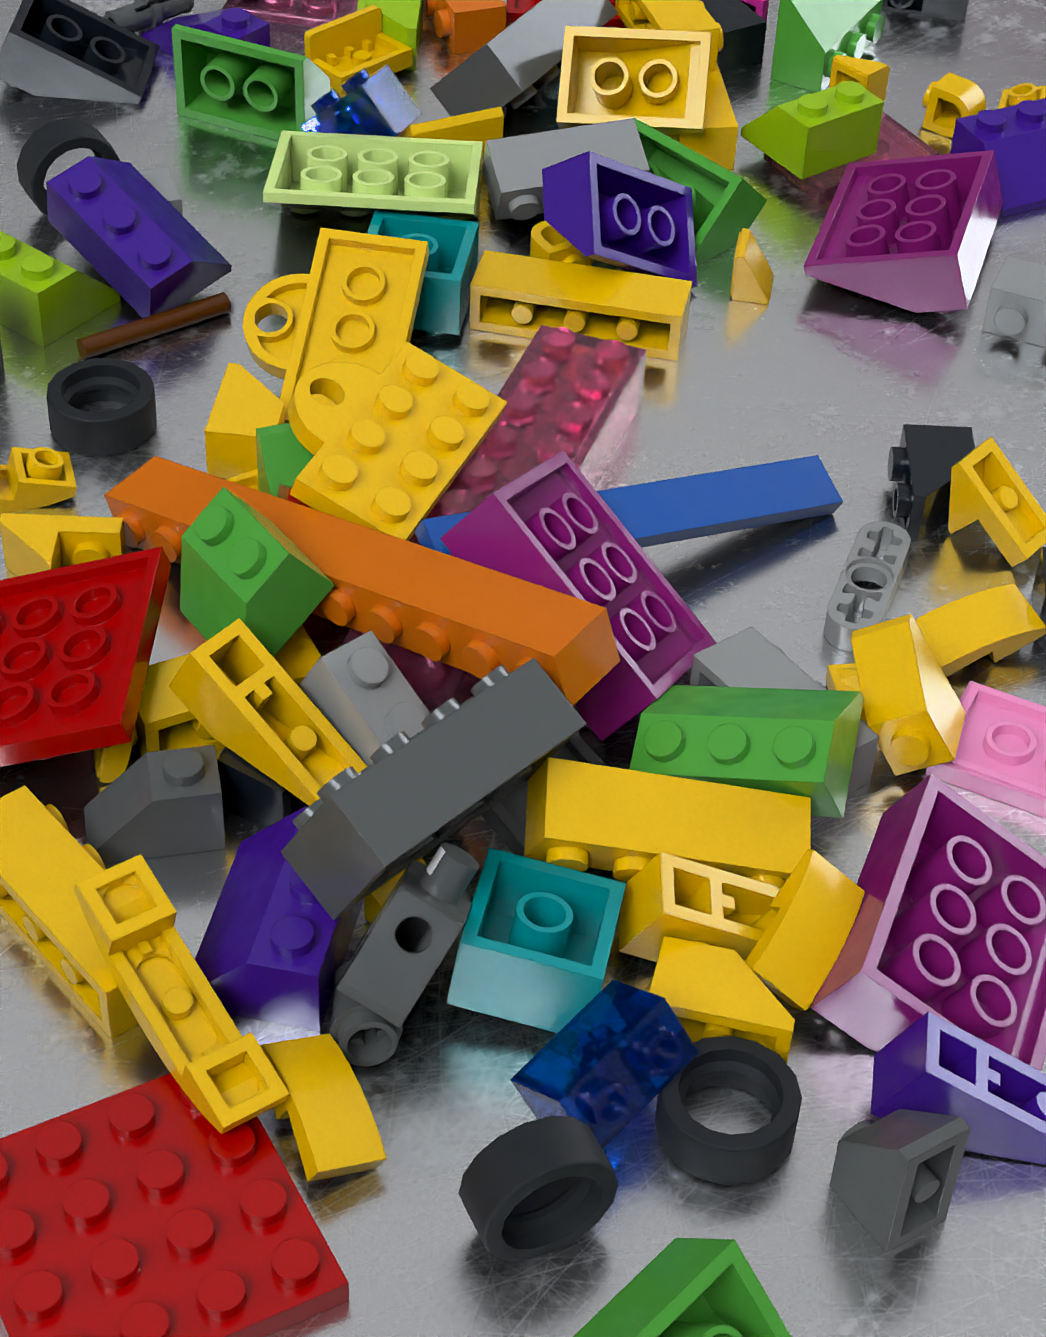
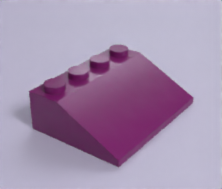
[804,150,1003,314]
[440,450,717,741]
[811,774,1046,1072]

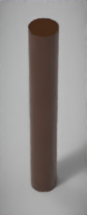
[76,292,231,360]

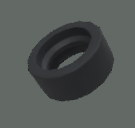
[17,118,120,216]
[46,358,157,456]
[655,1036,802,1185]
[459,1116,619,1260]

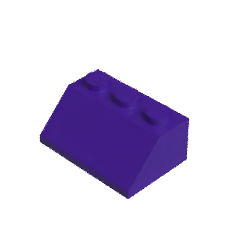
[950,98,1046,218]
[542,151,697,288]
[46,156,232,318]
[195,807,364,1032]

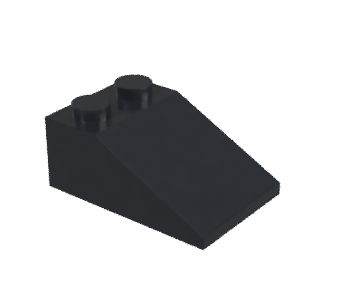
[0,0,160,104]

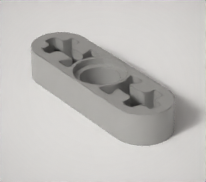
[823,521,911,652]

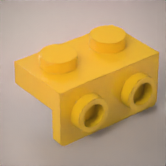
[304,5,413,95]

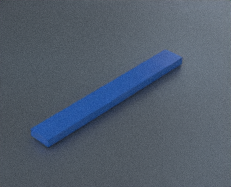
[415,455,843,555]

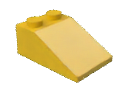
[556,26,712,135]

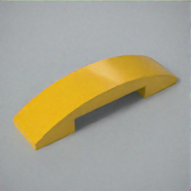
[74,854,290,1134]

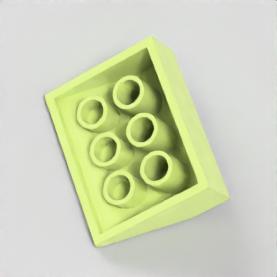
[263,130,483,221]

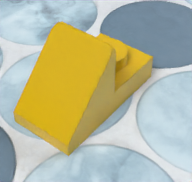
[948,436,1046,567]
[0,513,127,576]

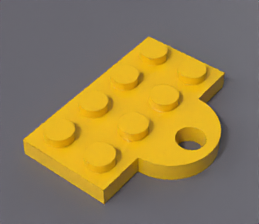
[243,228,429,423]
[288,342,507,541]

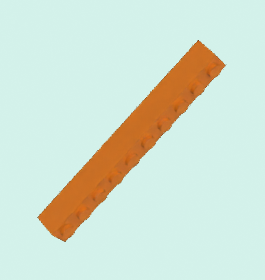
[104,456,620,706]

